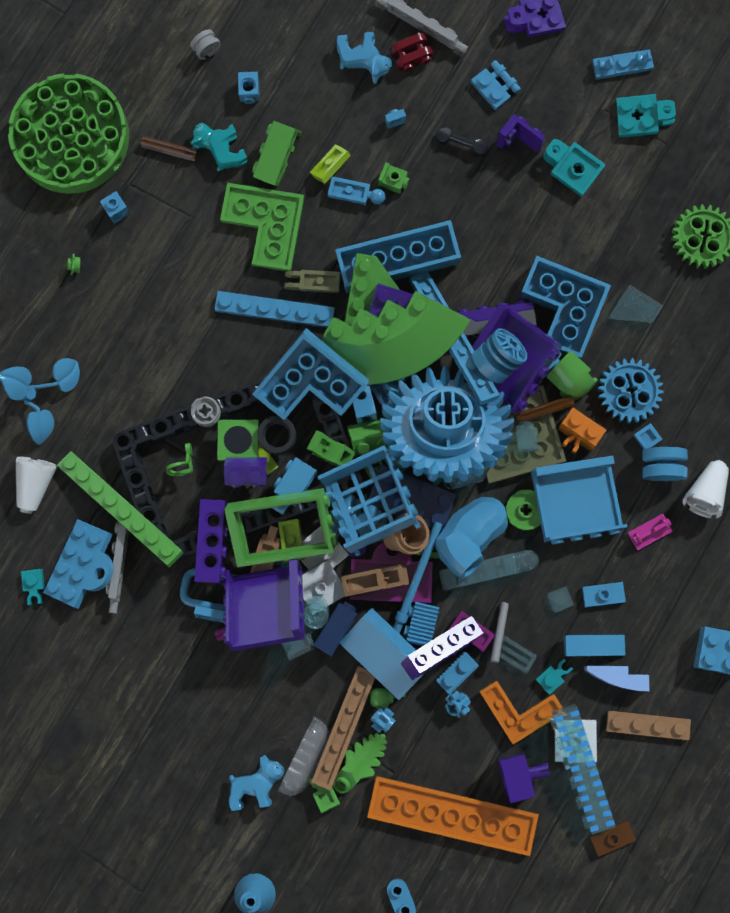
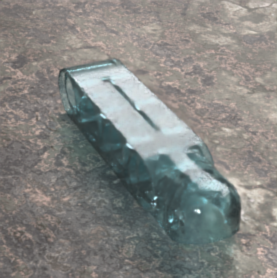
[439,550,539,591]

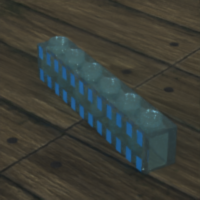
[549,704,616,834]

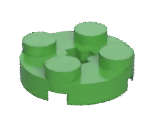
[506,490,541,531]

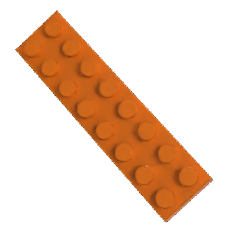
[367,776,539,856]

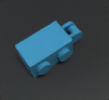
[272,458,317,515]

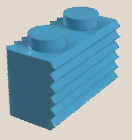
[403,602,439,646]
[436,652,479,695]

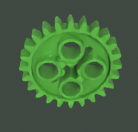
[671,204,730,269]

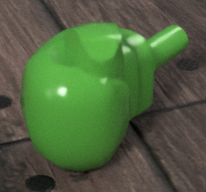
[369,688,405,710]

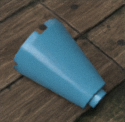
[234,873,276,913]

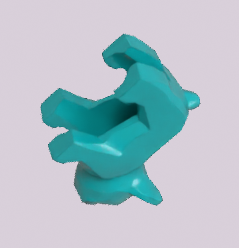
[191,123,248,171]

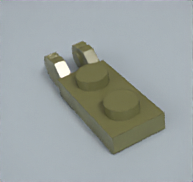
[284,270,340,293]

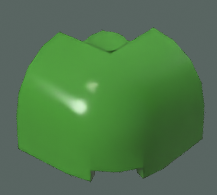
[547,350,598,400]

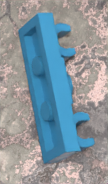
[592,49,654,80]

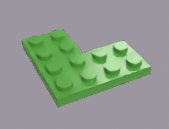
[220,183,305,271]

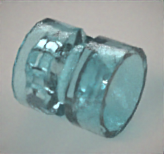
[304,596,329,629]

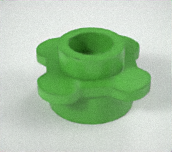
[67,254,80,275]

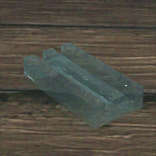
[491,635,537,674]

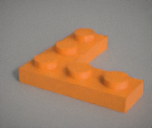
[479,681,565,745]

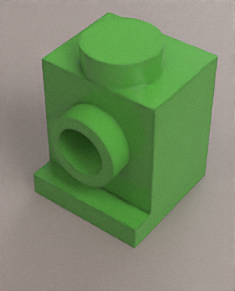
[378,162,410,194]

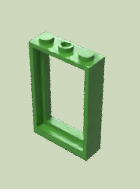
[225,488,338,567]

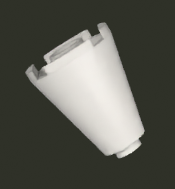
[16,457,56,514]
[682,460,729,518]

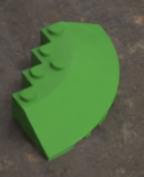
[321,291,471,385]

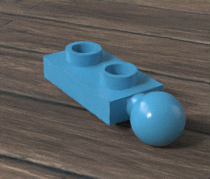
[328,176,385,205]

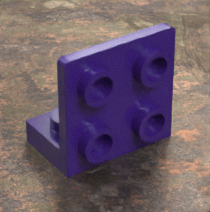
[496,114,545,153]

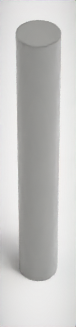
[491,602,509,663]

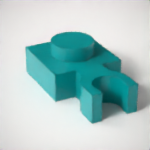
[21,569,45,605]
[535,659,573,695]

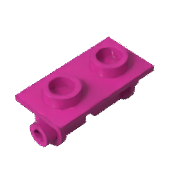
[628,514,673,550]

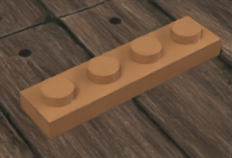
[606,710,691,740]

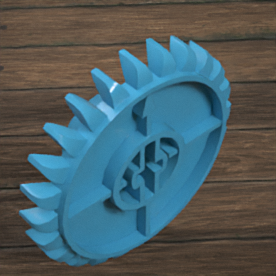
[380,366,514,483]

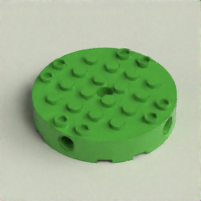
[8,74,129,194]

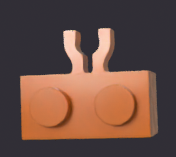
[558,408,606,454]

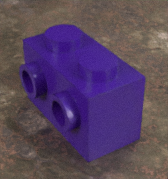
[224,457,268,487]

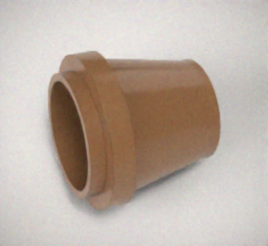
[383,513,429,555]

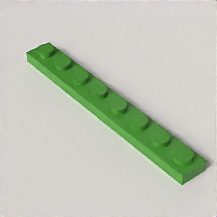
[57,451,183,568]

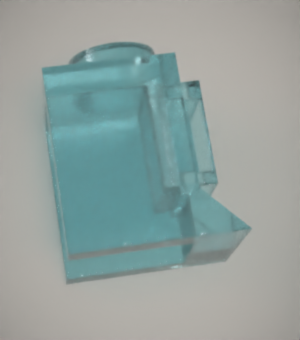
[515,421,541,453]

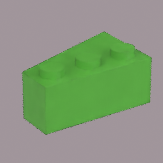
[252,121,302,186]

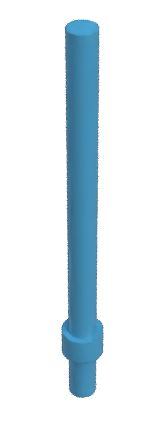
[393,521,443,634]

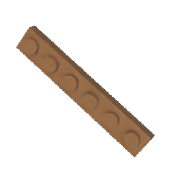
[311,666,375,790]

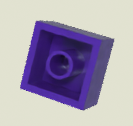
[497,753,550,803]

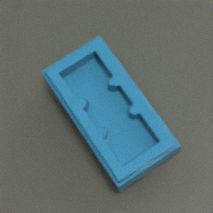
[582,582,626,607]

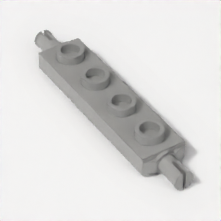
[376,0,468,54]
[106,505,133,614]

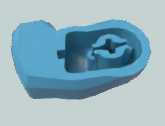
[435,497,508,580]

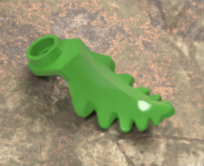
[333,733,387,793]

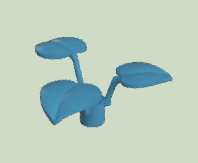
[0,358,80,445]

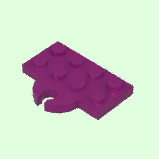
[350,542,433,603]

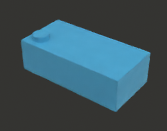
[340,609,422,700]

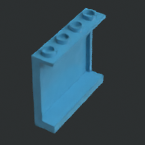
[531,456,628,545]

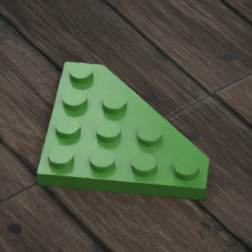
[344,253,400,325]

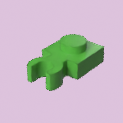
[310,778,341,814]

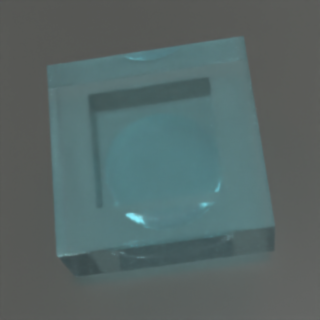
[547,587,574,613]

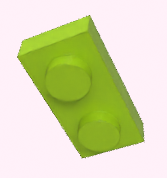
[310,144,351,184]
[278,519,305,563]

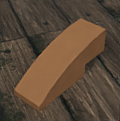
[341,564,410,597]

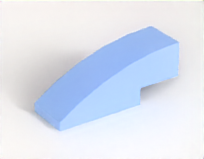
[584,666,649,691]

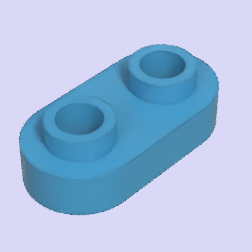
[387,878,416,913]

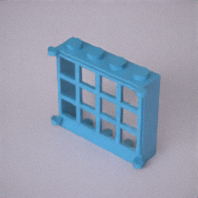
[318,446,420,556]

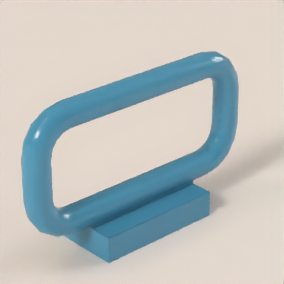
[180,568,237,623]

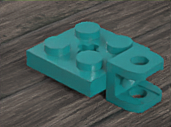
[616,94,676,138]
[543,139,606,197]

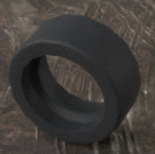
[258,416,296,455]

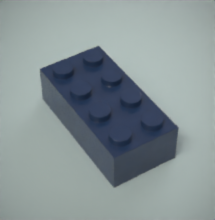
[365,464,457,533]

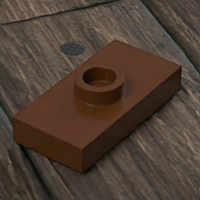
[589,820,636,857]

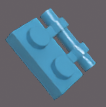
[471,60,521,111]

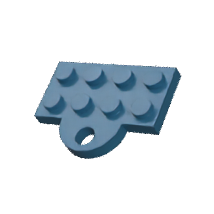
[43,519,114,609]

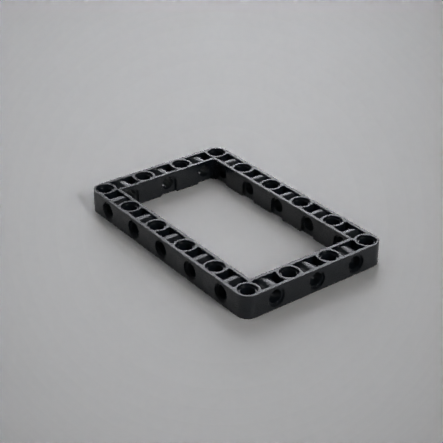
[112,379,363,565]

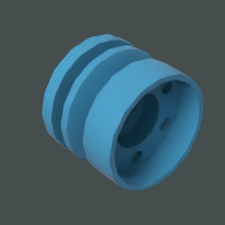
[473,329,527,383]

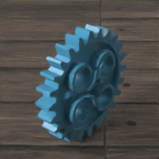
[597,358,664,423]

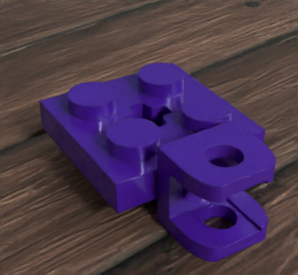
[504,0,566,37]
[369,283,413,317]

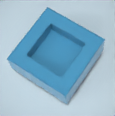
[385,109,406,129]
[633,423,662,449]

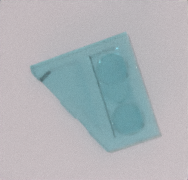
[609,285,663,323]

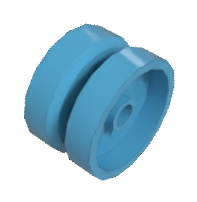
[642,447,688,481]

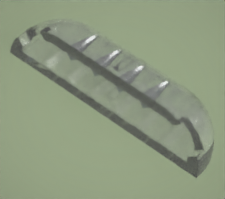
[278,717,329,795]

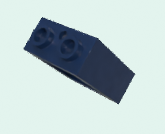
[314,602,358,657]

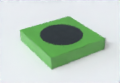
[217,420,259,461]

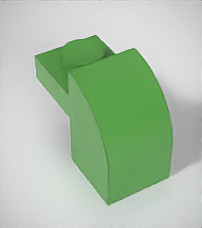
[307,430,355,467]

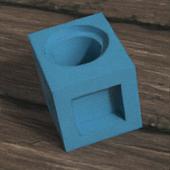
[238,72,260,104]
[100,191,130,224]

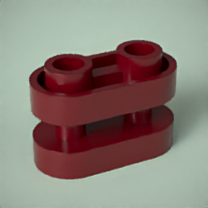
[389,33,434,72]

